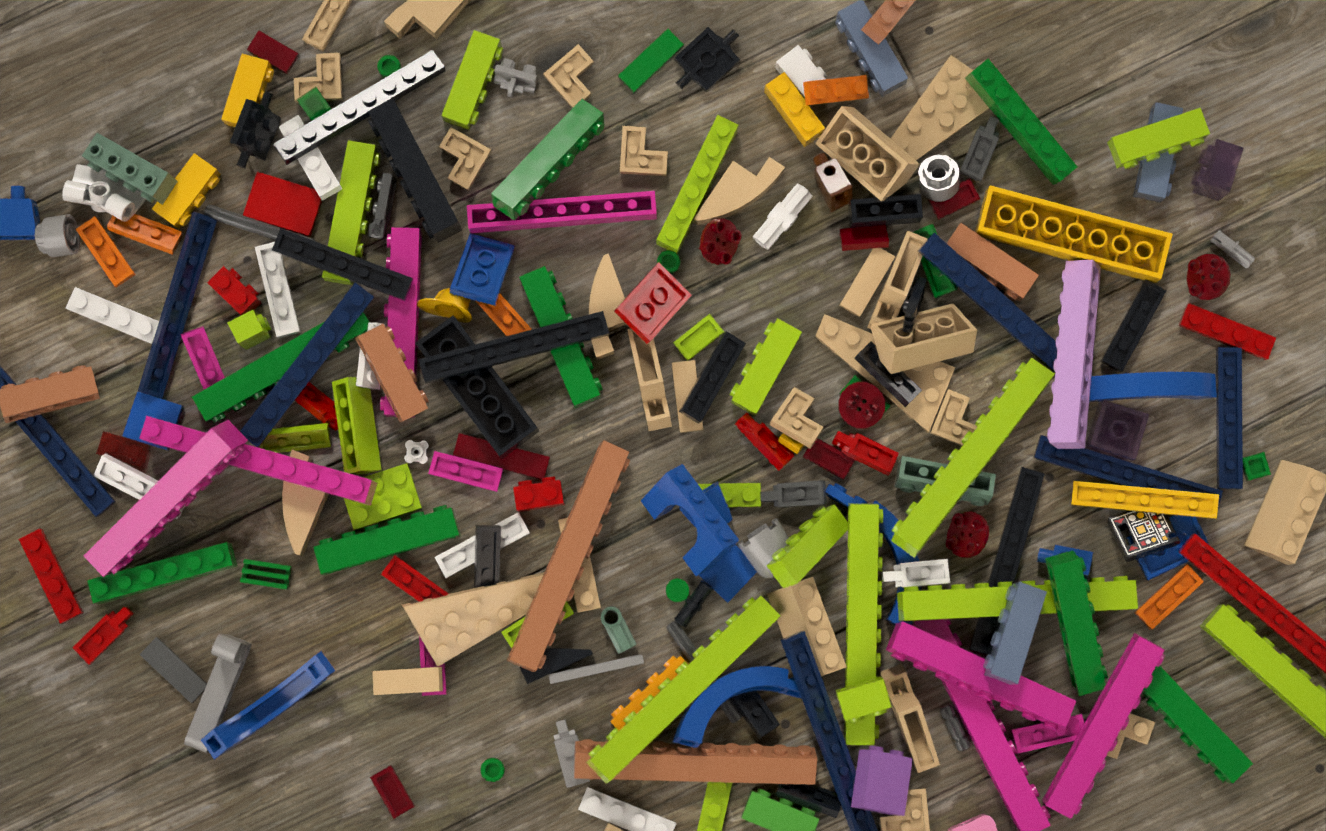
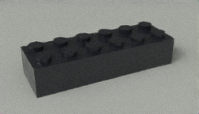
[367,98,462,243]
[415,315,539,459]

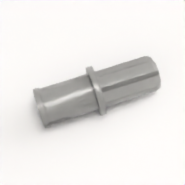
[1210,229,1255,268]

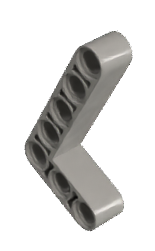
[184,634,251,753]

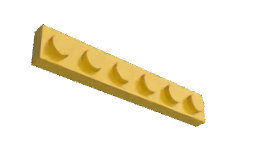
[1071,481,1219,519]

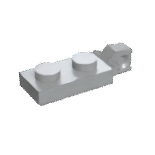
[554,719,590,788]

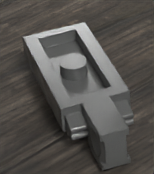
[959,116,999,182]
[369,173,397,240]
[760,480,826,508]

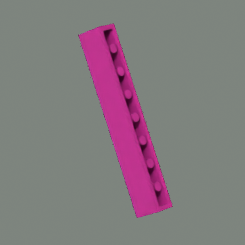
[467,191,657,234]
[380,227,422,418]
[886,621,1076,731]
[1042,633,1165,819]

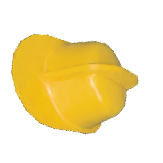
[417,288,472,323]

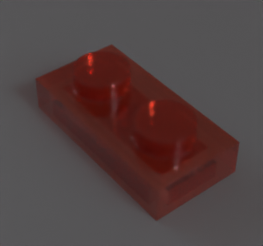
[96,431,150,468]

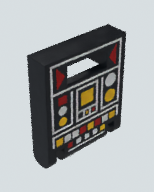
[1107,511,1180,563]

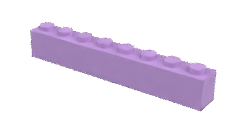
[1047,260,1101,449]

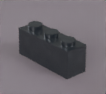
[848,194,923,228]

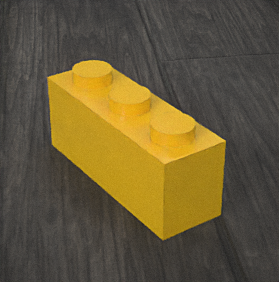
[221,53,274,127]
[764,72,825,148]
[152,153,221,229]

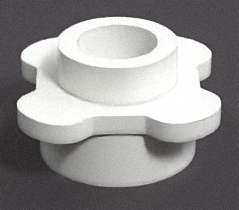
[404,440,429,464]

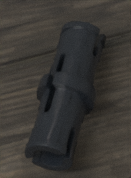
[674,580,713,628]

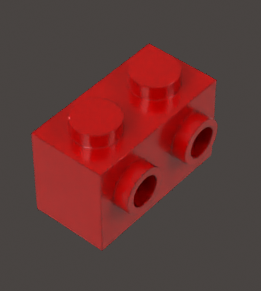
[207,266,262,315]
[513,477,565,512]

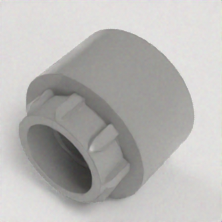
[918,155,959,202]
[35,214,80,257]

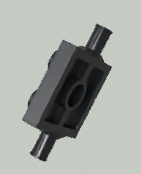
[675,27,740,93]
[229,91,281,169]

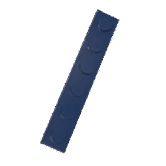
[1216,347,1243,489]

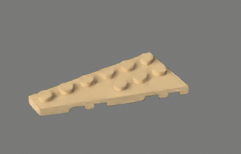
[891,55,990,161]
[815,314,955,433]
[402,572,544,667]

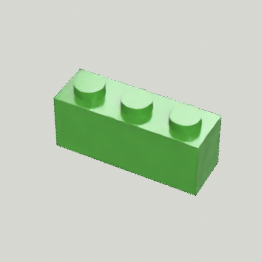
[741,788,819,831]

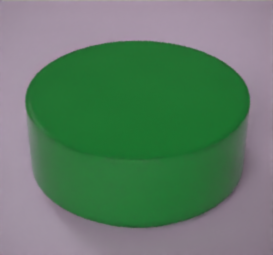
[377,55,401,78]
[657,250,680,274]
[666,578,689,602]
[480,758,505,782]

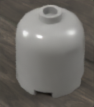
[737,518,789,578]

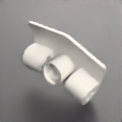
[63,164,145,222]

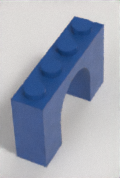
[641,464,739,577]

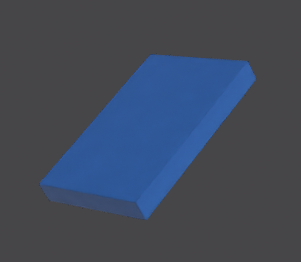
[450,233,515,306]
[1126,515,1209,580]

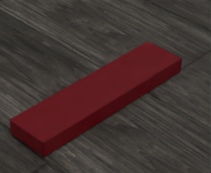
[453,433,550,480]

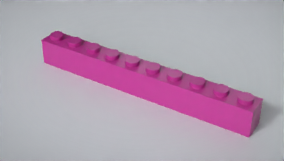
[139,416,378,506]
[912,619,1051,831]

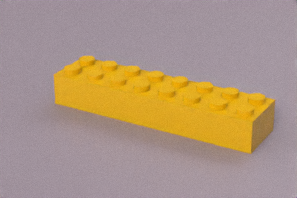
[975,185,1172,283]

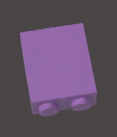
[851,746,913,816]

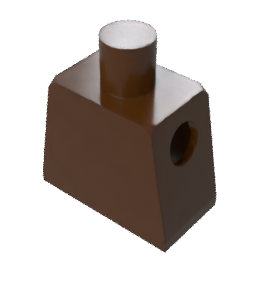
[813,153,852,212]

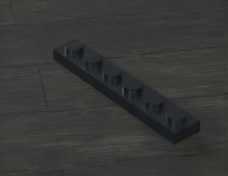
[272,228,414,301]

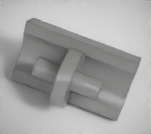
[494,58,537,98]

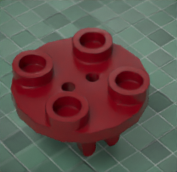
[698,218,742,265]
[1186,254,1231,300]
[838,382,885,429]
[945,511,989,558]

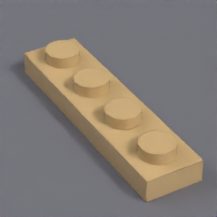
[558,518,601,613]

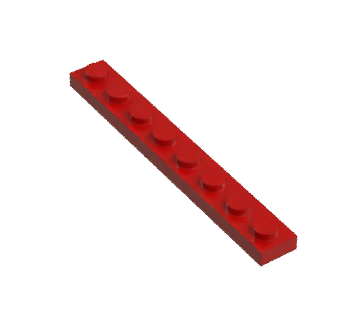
[1178,534,1326,674]

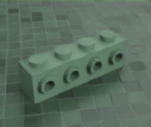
[82,133,178,205]
[895,456,996,506]

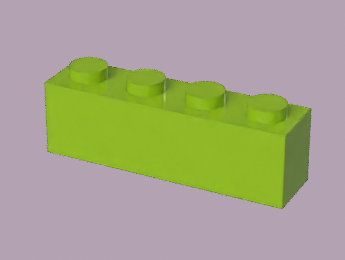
[441,30,504,130]
[1107,107,1210,169]
[729,318,802,416]
[332,377,382,475]
[767,504,848,588]

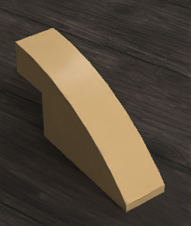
[384,0,471,39]
[694,157,785,225]
[867,230,927,329]
[589,253,627,360]
[627,328,672,431]
[282,450,329,556]
[879,664,940,773]

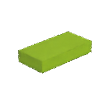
[673,314,724,361]

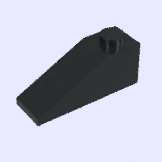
[519,648,593,684]

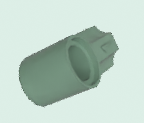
[601,606,637,654]

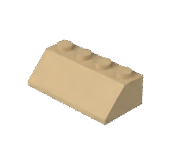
[815,106,920,201]
[871,303,977,374]
[1244,460,1326,565]
[767,577,847,676]

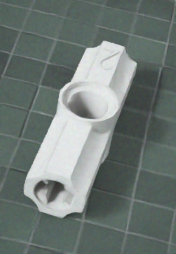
[753,183,813,250]

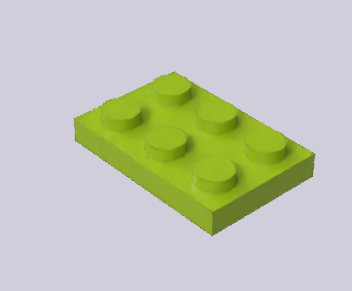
[344,463,422,530]

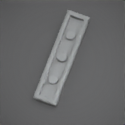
[549,654,644,684]

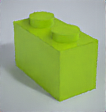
[228,310,272,350]
[835,677,892,723]

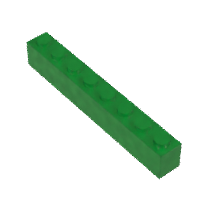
[192,312,370,424]

